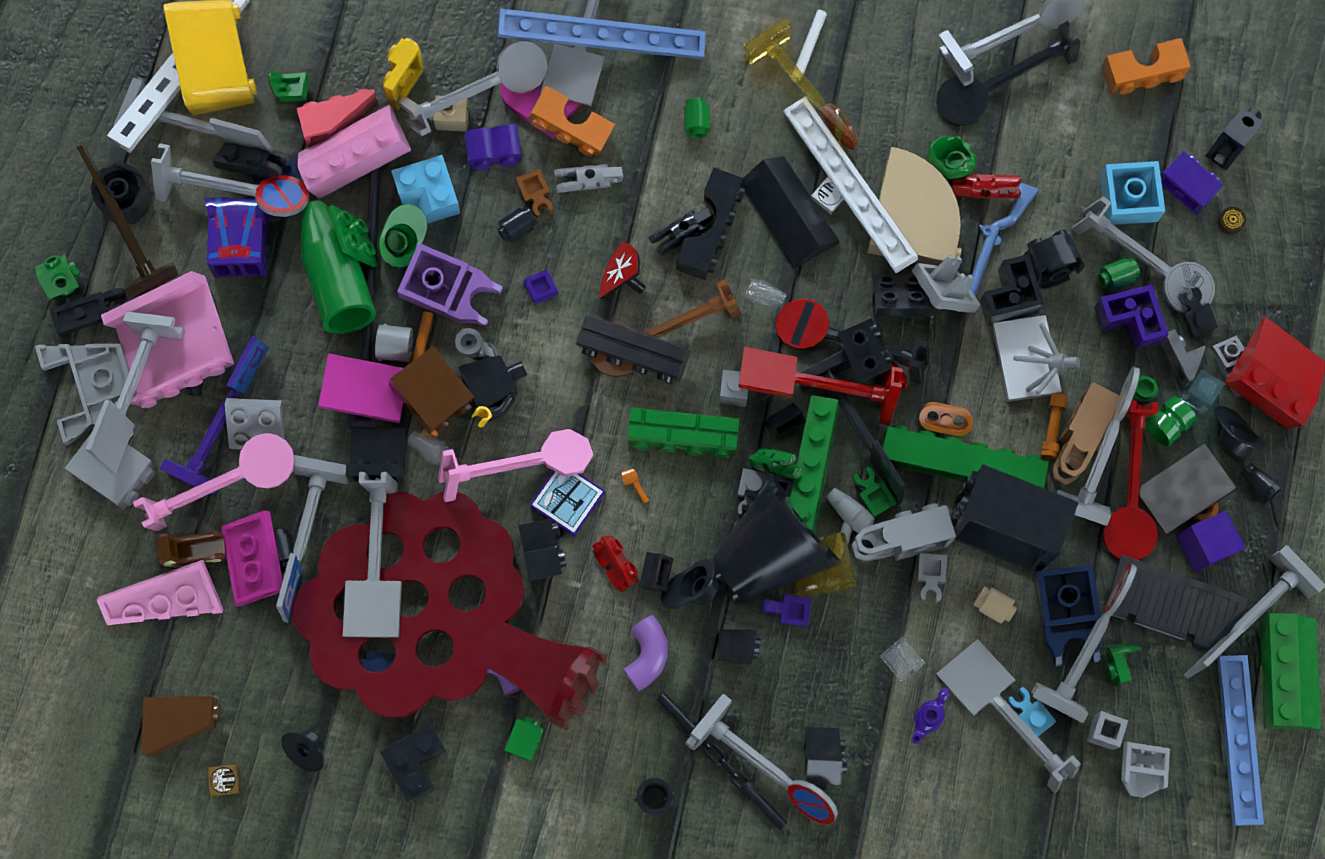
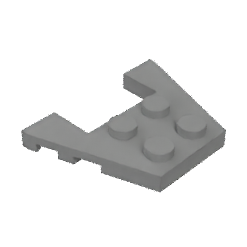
[35,344,137,445]

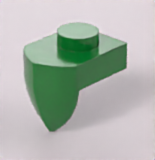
[268,71,310,102]
[1106,644,1142,686]

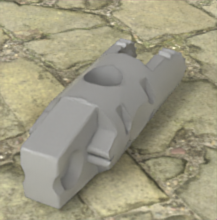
[554,164,623,193]

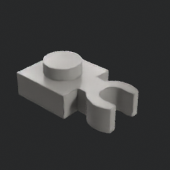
[737,468,768,516]
[917,553,947,603]

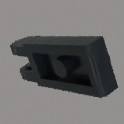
[213,143,289,178]
[50,288,126,336]

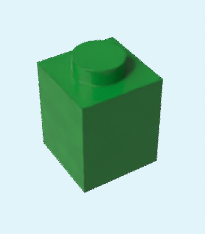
[505,716,544,762]

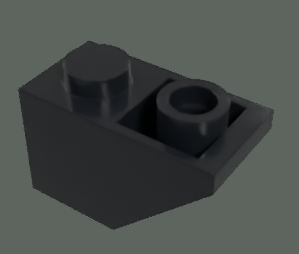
[717,629,761,665]

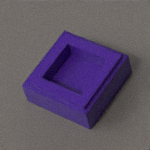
[523,269,559,305]

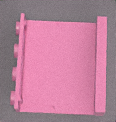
[101,271,234,408]

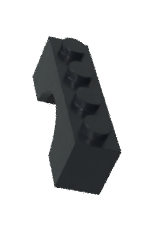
[676,167,746,280]

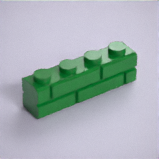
[627,408,739,458]

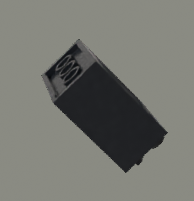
[950,464,1079,572]

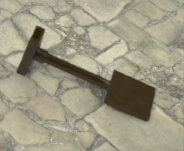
[77,140,179,299]

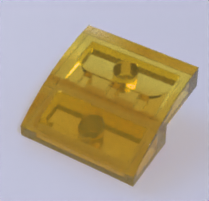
[795,532,856,598]

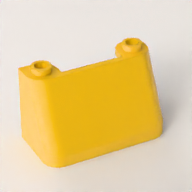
[164,0,257,116]

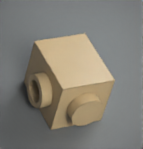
[430,96,469,132]

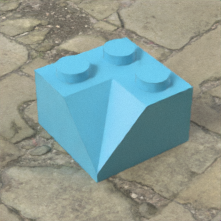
[391,155,460,224]
[1099,161,1165,225]

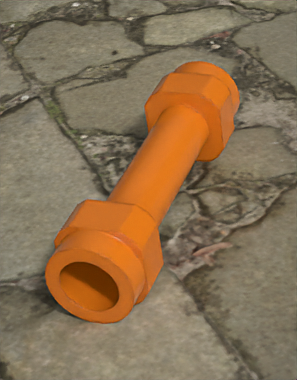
[1040,393,1067,459]

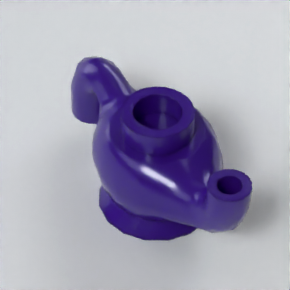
[911,688,950,744]

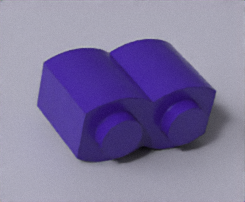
[465,124,522,171]

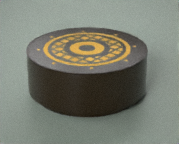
[1218,207,1246,235]

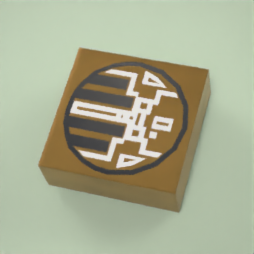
[208,764,240,797]

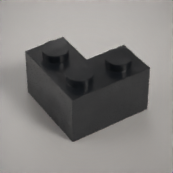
[980,254,1044,326]
[518,519,567,581]
[380,723,446,804]

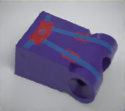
[204,196,271,277]

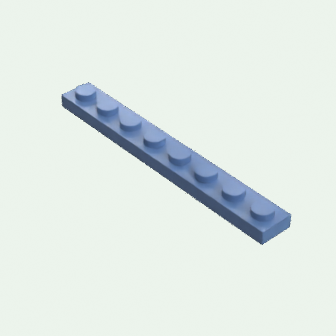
[497,9,705,59]

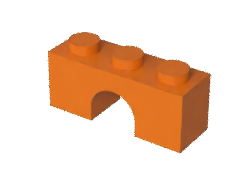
[1102,38,1191,94]
[528,86,615,157]

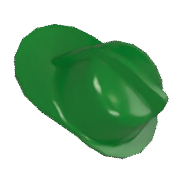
[378,204,428,268]

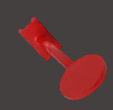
[1102,401,1158,560]

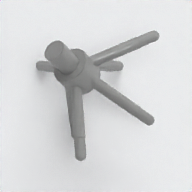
[1013,323,1080,394]

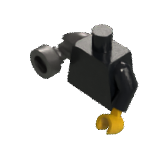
[455,328,527,427]

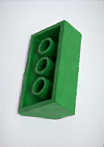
[1260,613,1321,730]

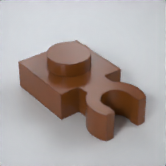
[516,169,553,219]

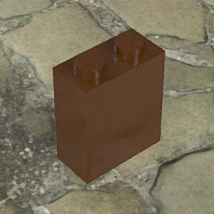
[389,346,474,435]

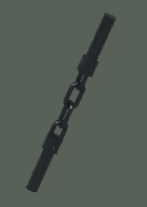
[657,692,787,830]

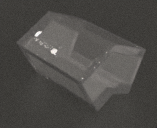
[880,637,925,683]

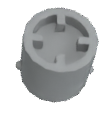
[375,324,413,363]

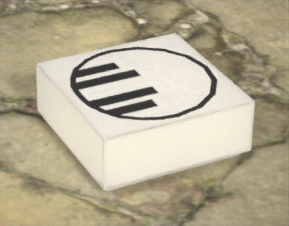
[811,177,844,214]

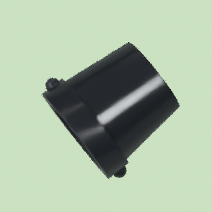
[634,778,676,815]

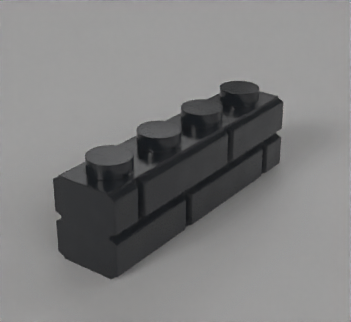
[576,314,691,384]

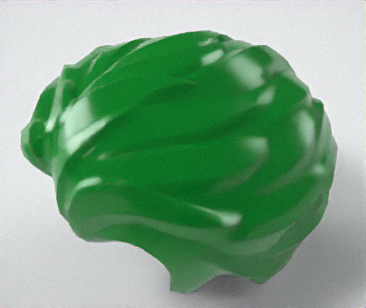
[927,135,977,179]

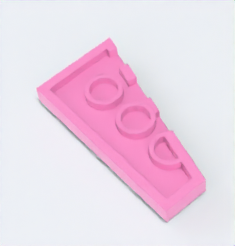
[97,560,224,625]

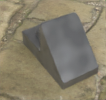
[1161,329,1206,388]

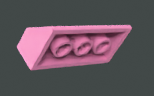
[298,104,411,199]

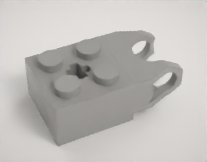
[851,503,956,561]

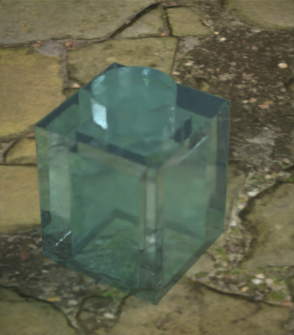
[1181,369,1225,413]

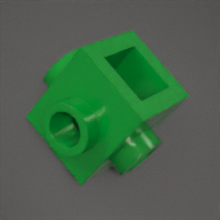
[35,254,81,299]

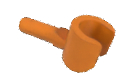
[621,469,650,504]

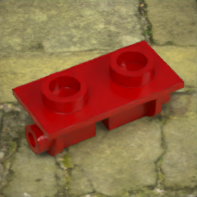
[592,535,640,593]

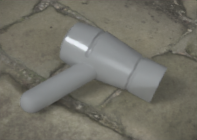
[826,488,875,559]

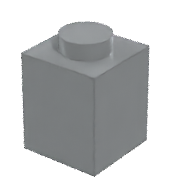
[719,370,748,407]
[1086,711,1128,750]

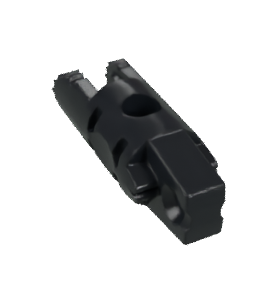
[648,207,714,257]

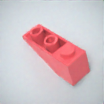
[297,89,378,146]

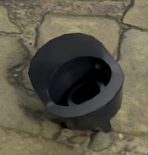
[1214,406,1266,463]
[661,559,723,609]

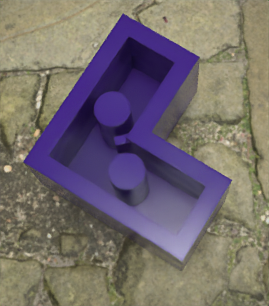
[1094,285,1169,350]

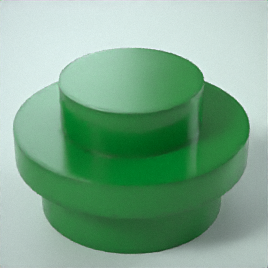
[1133,376,1158,403]

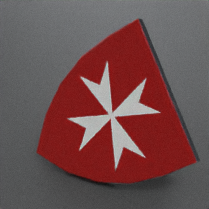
[599,242,646,300]

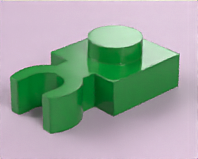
[853,467,897,518]

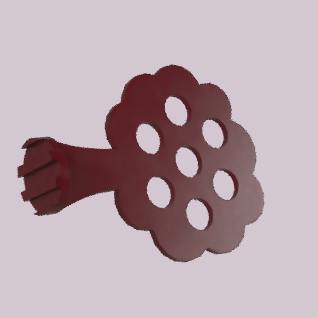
[292,492,607,730]

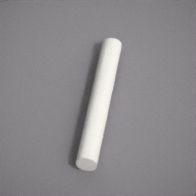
[791,10,827,82]

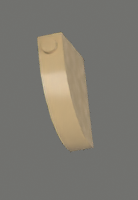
[867,147,962,266]

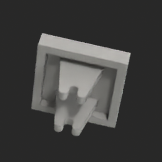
[912,255,980,313]
[225,398,285,449]

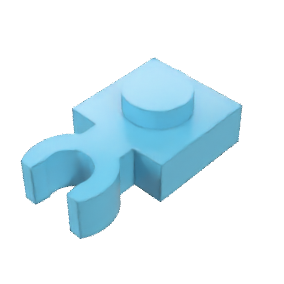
[1007,687,1057,737]

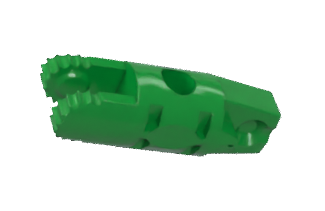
[748,449,803,479]

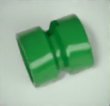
[1145,396,1197,447]

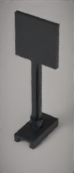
[799,349,905,505]

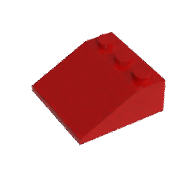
[1225,317,1325,429]

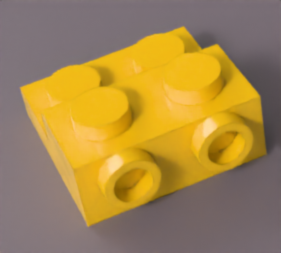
[383,38,425,111]

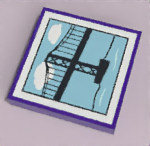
[530,471,606,537]

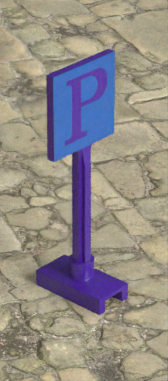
[160,336,269,496]

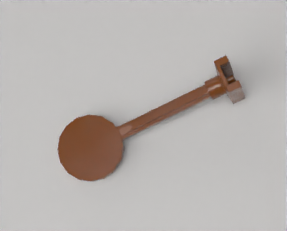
[591,279,742,377]

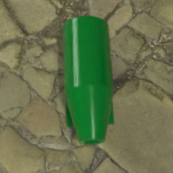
[300,201,378,334]

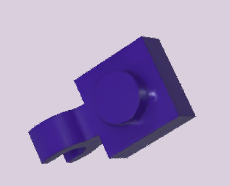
[760,595,811,628]

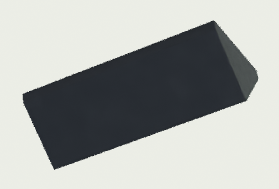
[742,156,840,269]

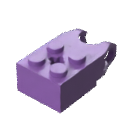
[397,243,503,328]

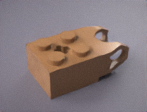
[1052,382,1119,486]

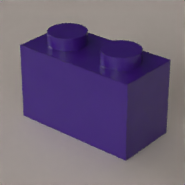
[1161,151,1223,216]

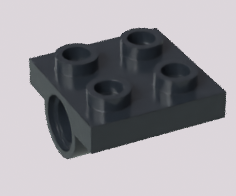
[872,274,931,317]

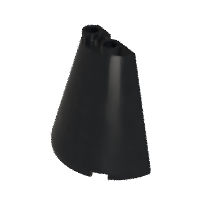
[713,476,842,602]

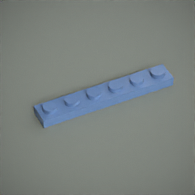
[1217,655,1264,826]

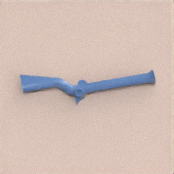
[968,183,1039,313]

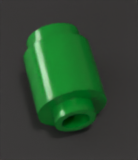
[684,98,711,139]
[1098,258,1140,292]

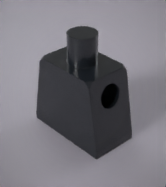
[1205,108,1263,171]

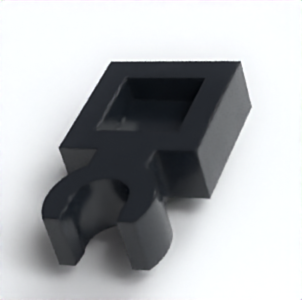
[1179,287,1218,338]

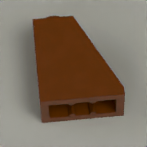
[141,696,221,757]

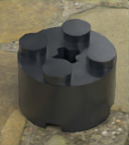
[91,163,151,224]
[1024,230,1085,289]

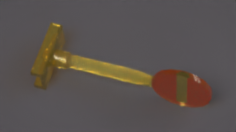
[743,17,858,150]

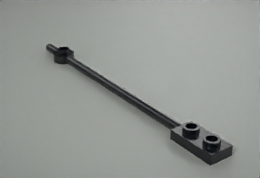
[348,162,389,429]

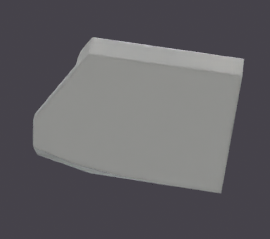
[1121,742,1170,798]

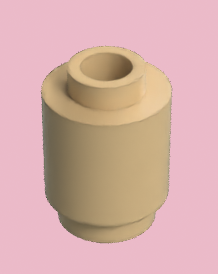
[973,586,1017,624]

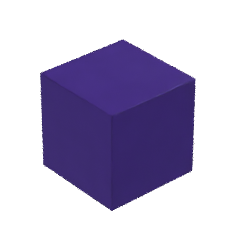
[1176,511,1245,573]

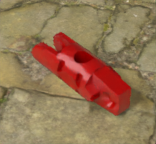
[952,174,1021,199]

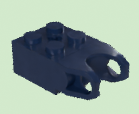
[1033,564,1102,667]

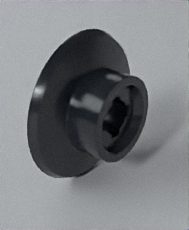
[281,730,324,772]

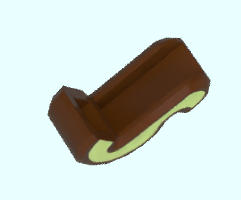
[156,532,226,568]

